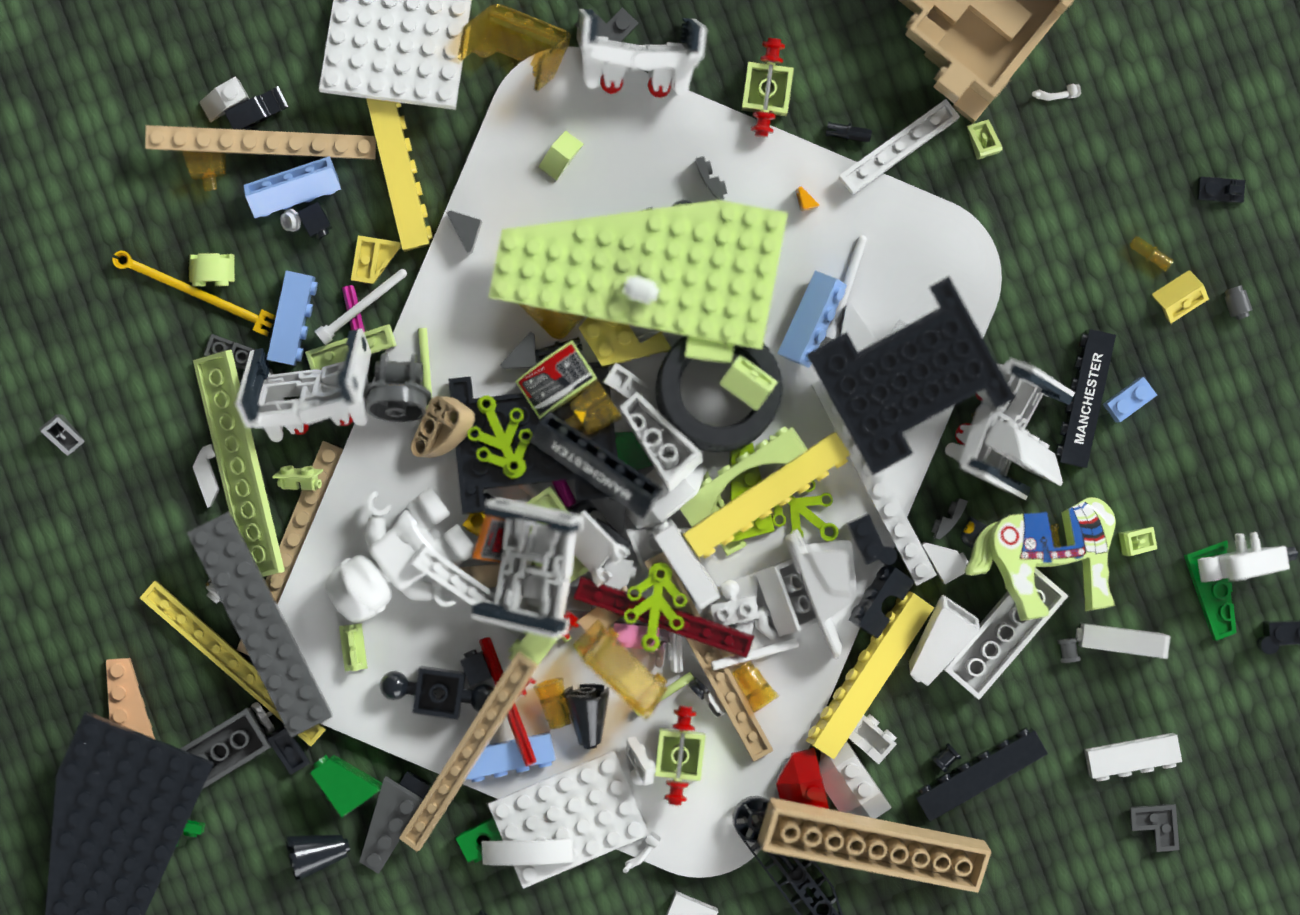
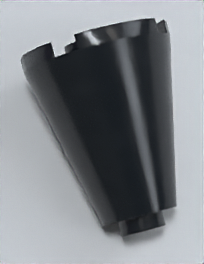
[564,683,610,749]
[286,835,350,881]

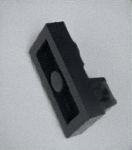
[1197,177,1245,203]
[267,726,310,775]

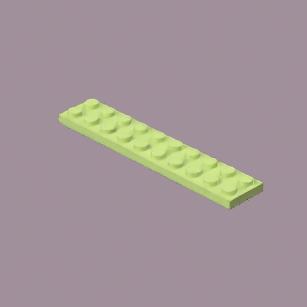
[193,350,285,577]

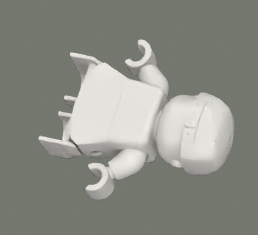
[325,487,475,622]

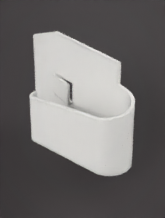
[656,641,672,668]
[707,690,726,718]

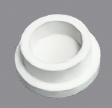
[280,209,301,232]

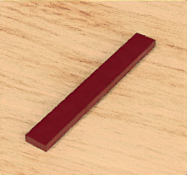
[573,576,754,658]

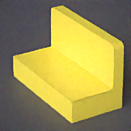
[1152,271,1209,323]

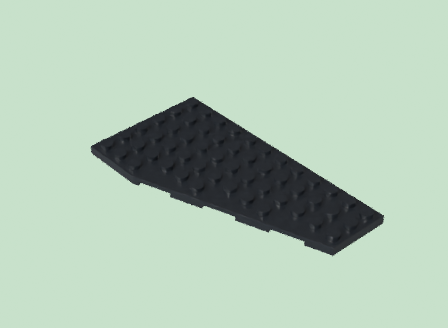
[45,711,213,915]

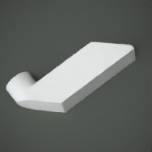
[193,444,220,508]

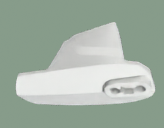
[786,529,857,659]

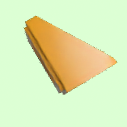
[796,186,820,211]

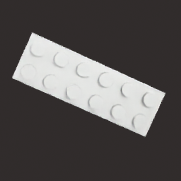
[944,568,1068,699]

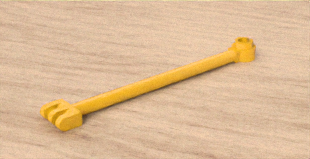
[112,251,276,336]

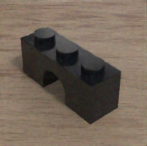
[849,564,915,639]

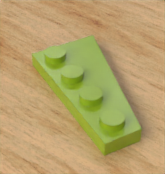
[729,443,775,542]

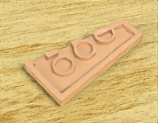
[106,658,155,739]

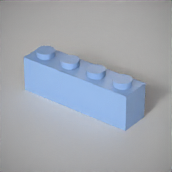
[244,156,341,218]
[777,270,847,368]
[267,271,318,366]
[466,732,556,782]

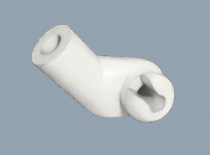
[754,606,777,640]

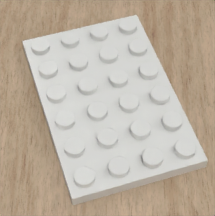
[488,750,649,888]

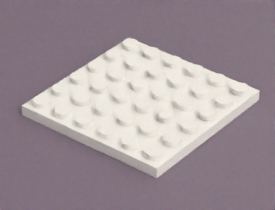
[319,0,472,110]

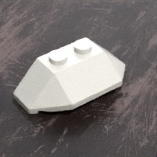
[625,463,707,529]
[819,741,892,819]

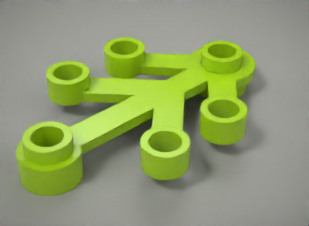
[467,395,533,478]
[772,480,838,541]
[624,562,687,652]

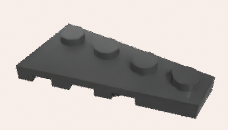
[360,776,424,874]

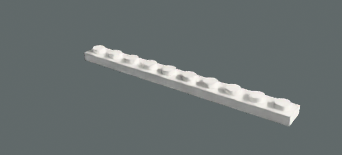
[811,380,937,586]

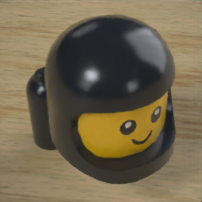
[961,516,1000,548]

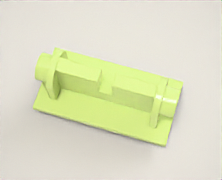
[272,466,323,490]
[339,623,368,671]

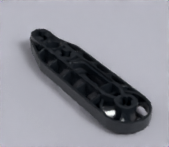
[732,796,843,915]

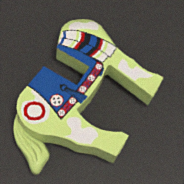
[965,498,1116,621]

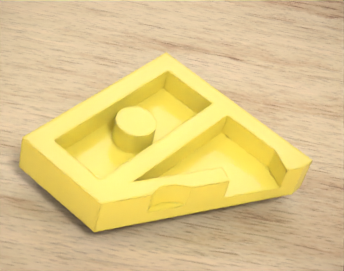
[351,235,401,284]

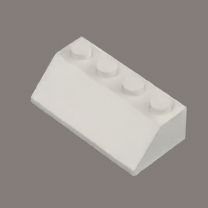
[984,419,1063,486]

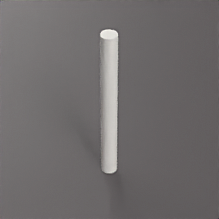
[711,638,799,671]

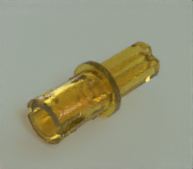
[1130,236,1173,272]

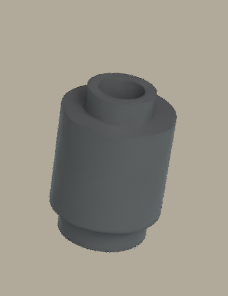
[1224,285,1253,320]

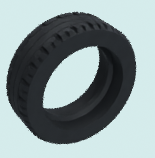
[655,335,783,452]

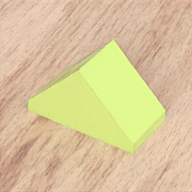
[967,119,1003,160]
[539,131,584,181]
[1118,527,1157,556]

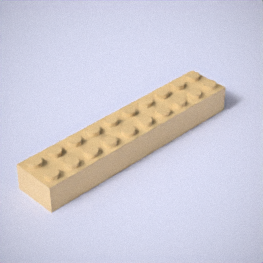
[758,798,991,893]

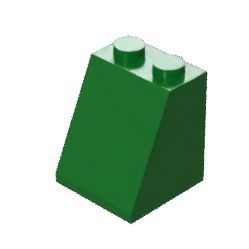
[310,755,382,817]

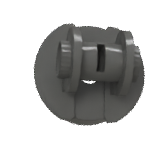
[363,353,432,422]

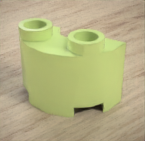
[189,253,235,287]

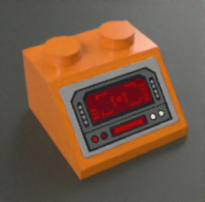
[472,515,505,563]

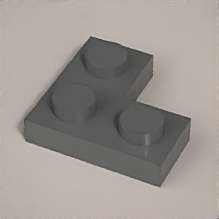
[575,7,639,42]
[1129,804,1179,852]

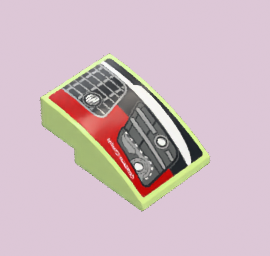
[515,341,597,420]

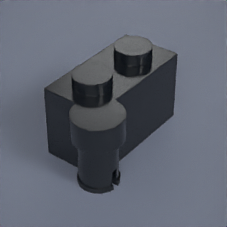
[847,514,897,565]
[1257,620,1300,654]

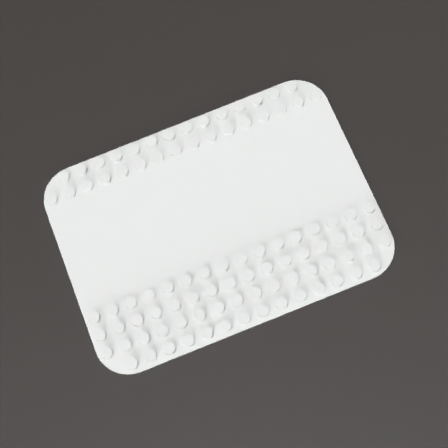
[277,47,1002,878]

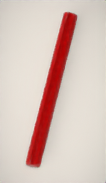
[479,637,537,766]

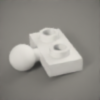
[710,580,760,626]
[626,736,656,786]

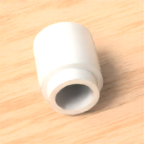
[623,276,660,305]

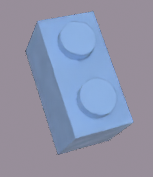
[1103,377,1157,422]

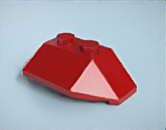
[776,748,829,809]

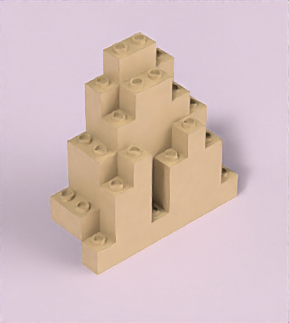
[899,0,1074,123]

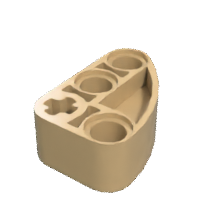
[411,396,474,458]

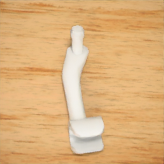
[1032,84,1081,101]
[623,831,661,873]

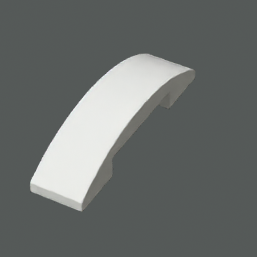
[603,363,691,413]
[482,838,573,865]

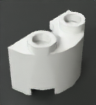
[849,714,897,764]

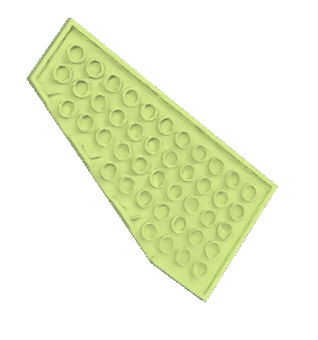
[489,200,788,350]

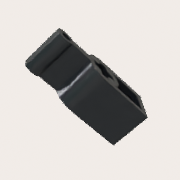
[224,86,289,130]

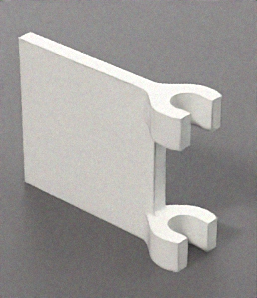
[574,510,630,586]

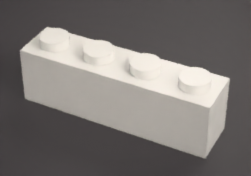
[1084,733,1182,781]

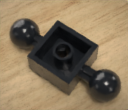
[380,666,495,720]

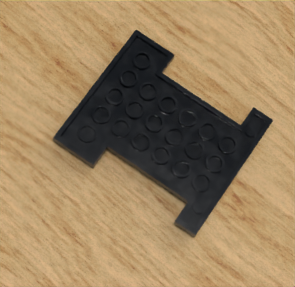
[806,276,1016,476]
[448,362,618,515]

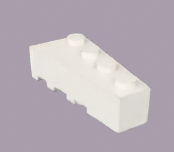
[620,392,703,492]

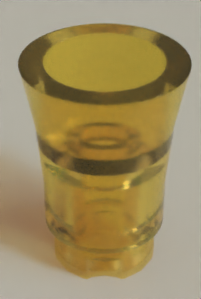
[732,660,780,713]
[533,677,571,729]

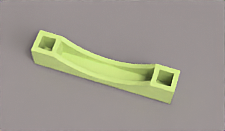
[680,427,808,527]

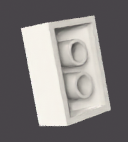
[755,558,818,636]

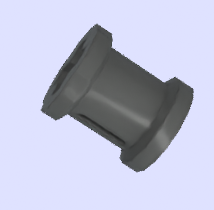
[1057,637,1081,663]

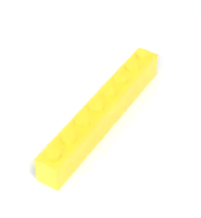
[366,98,433,252]
[682,432,851,558]
[806,591,934,759]

